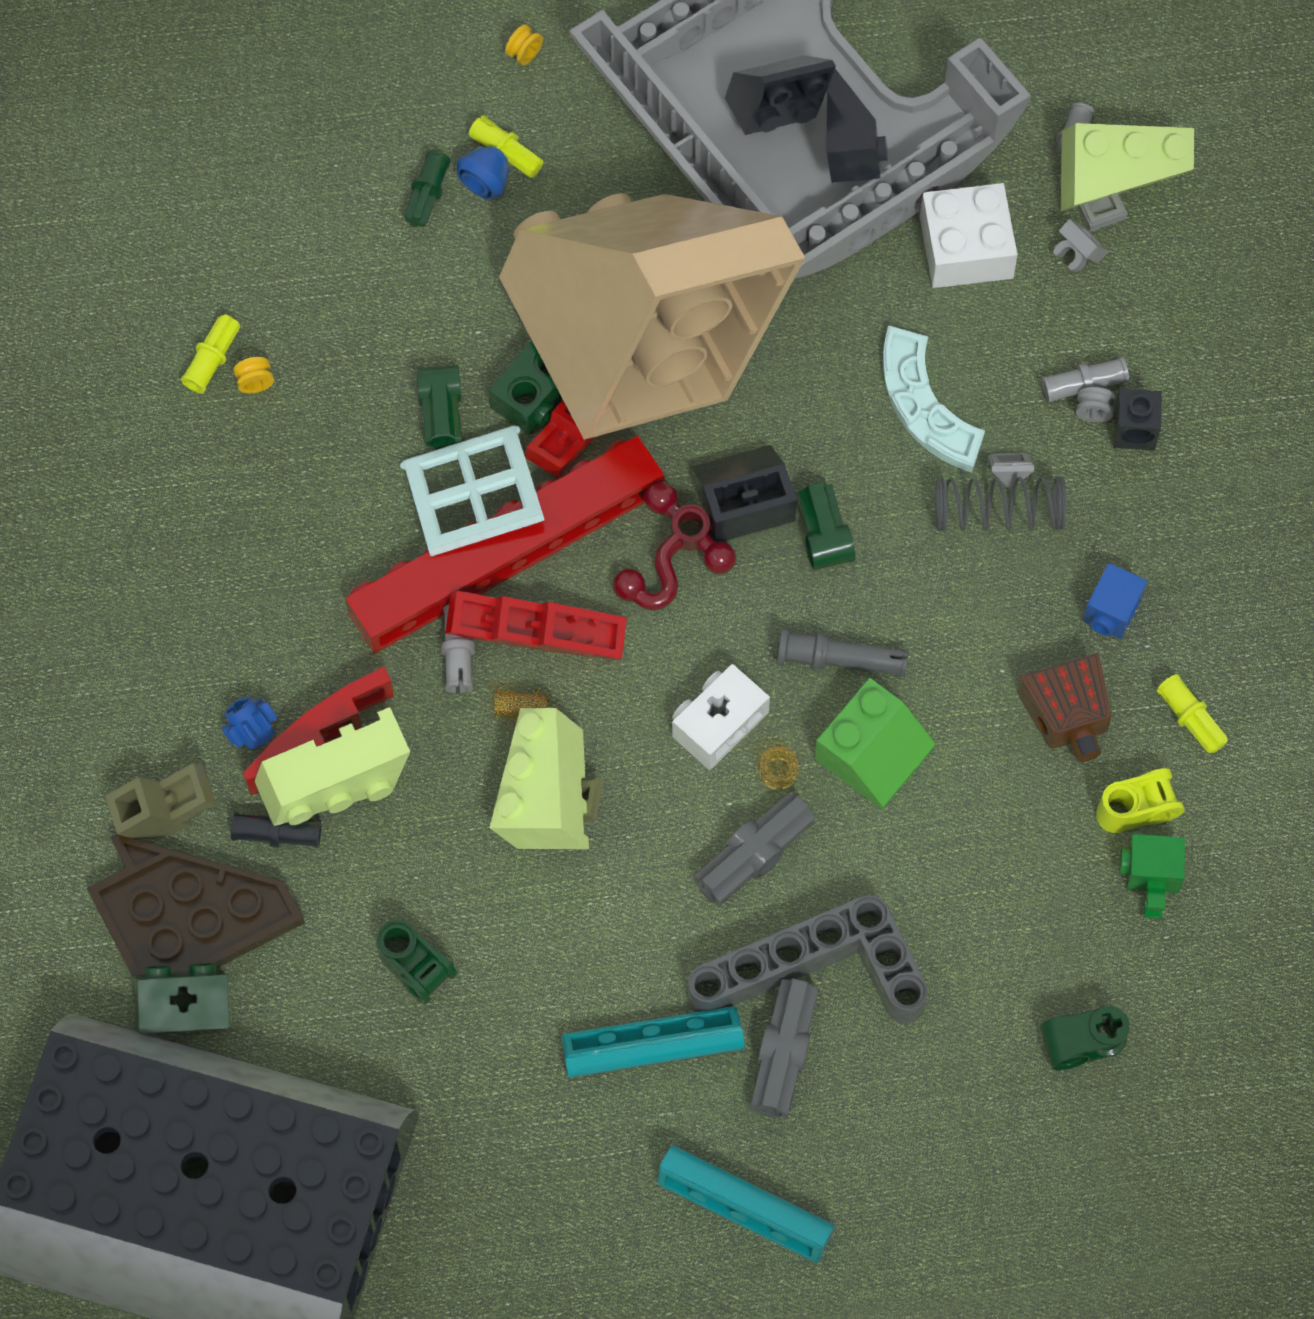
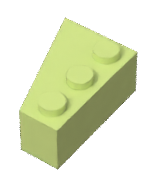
[1061,123,1194,211]
[254,707,410,826]
[489,708,589,849]

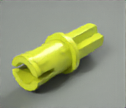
[469,115,544,178]
[180,314,240,394]
[1156,674,1228,753]

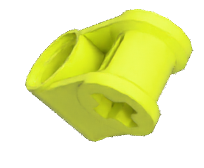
[1096,768,1185,833]

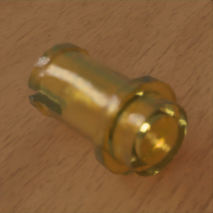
[494,689,549,718]

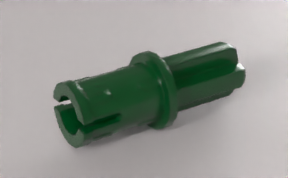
[404,150,451,228]

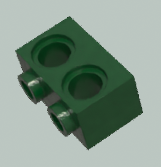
[488,341,562,435]

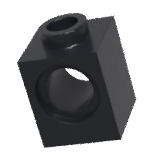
[1113,388,1162,451]

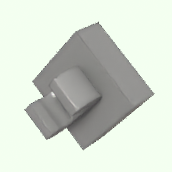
[1053,219,1109,272]

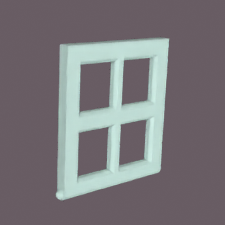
[400,425,545,557]

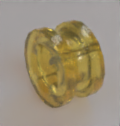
[759,746,798,789]

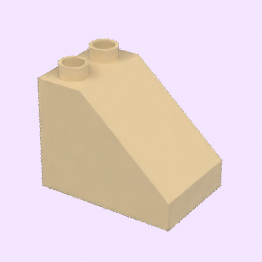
[499,193,805,440]

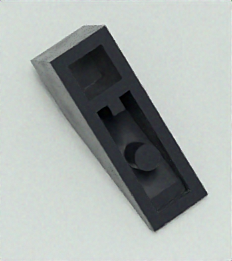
[827,68,888,183]

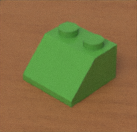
[814,678,936,810]

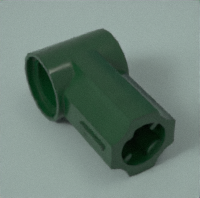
[417,365,462,450]
[797,482,855,570]

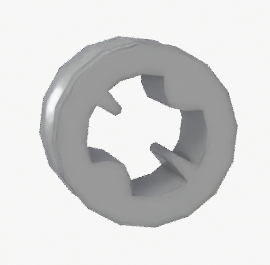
[1076,387,1115,423]

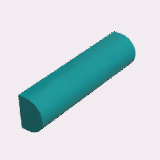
[561,1006,745,1078]
[657,1145,836,1263]

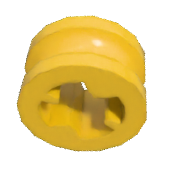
[505,24,544,66]
[233,357,274,394]

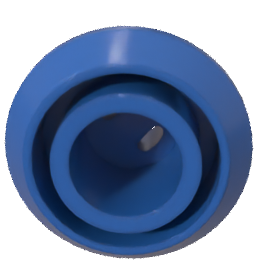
[457,146,509,199]

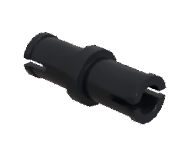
[231,812,322,848]

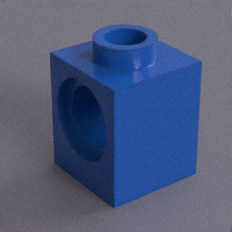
[1083,563,1147,639]

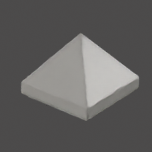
[988,453,1034,490]

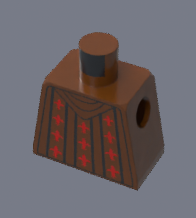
[1017,653,1111,762]

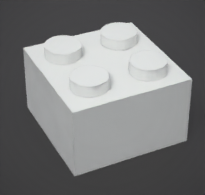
[919,183,1017,288]

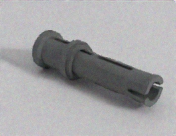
[776,626,909,677]

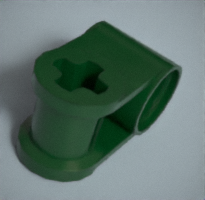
[377,920,458,1005]
[1040,1006,1130,1071]

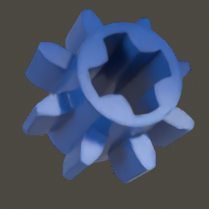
[221,696,278,750]

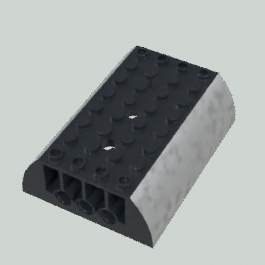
[0,1014,419,1319]

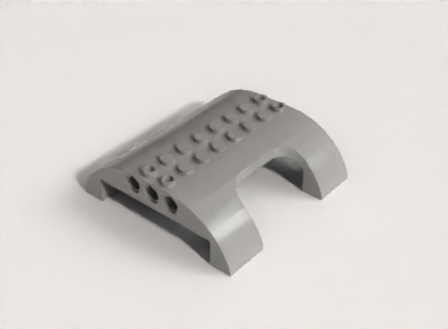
[569,0,1031,279]

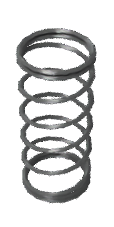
[935,476,1067,532]

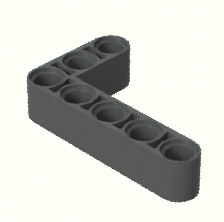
[687,895,928,1024]

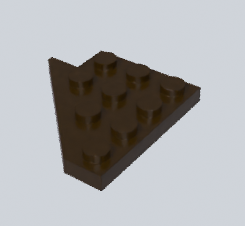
[87,834,305,988]

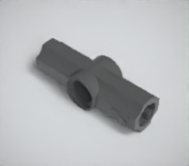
[694,792,815,907]
[750,979,818,1118]

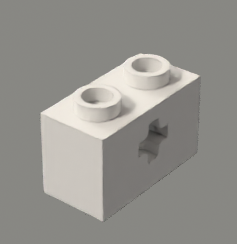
[672,664,770,771]

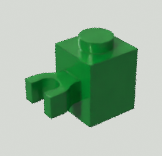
[1119,834,1185,919]

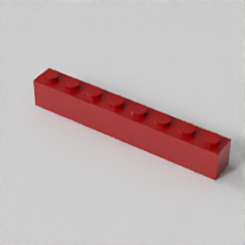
[345,435,664,654]

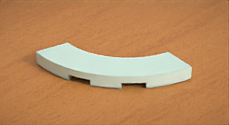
[883,326,985,473]

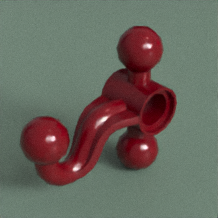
[612,482,736,610]

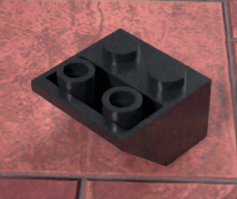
[725,55,836,135]
[690,445,797,542]

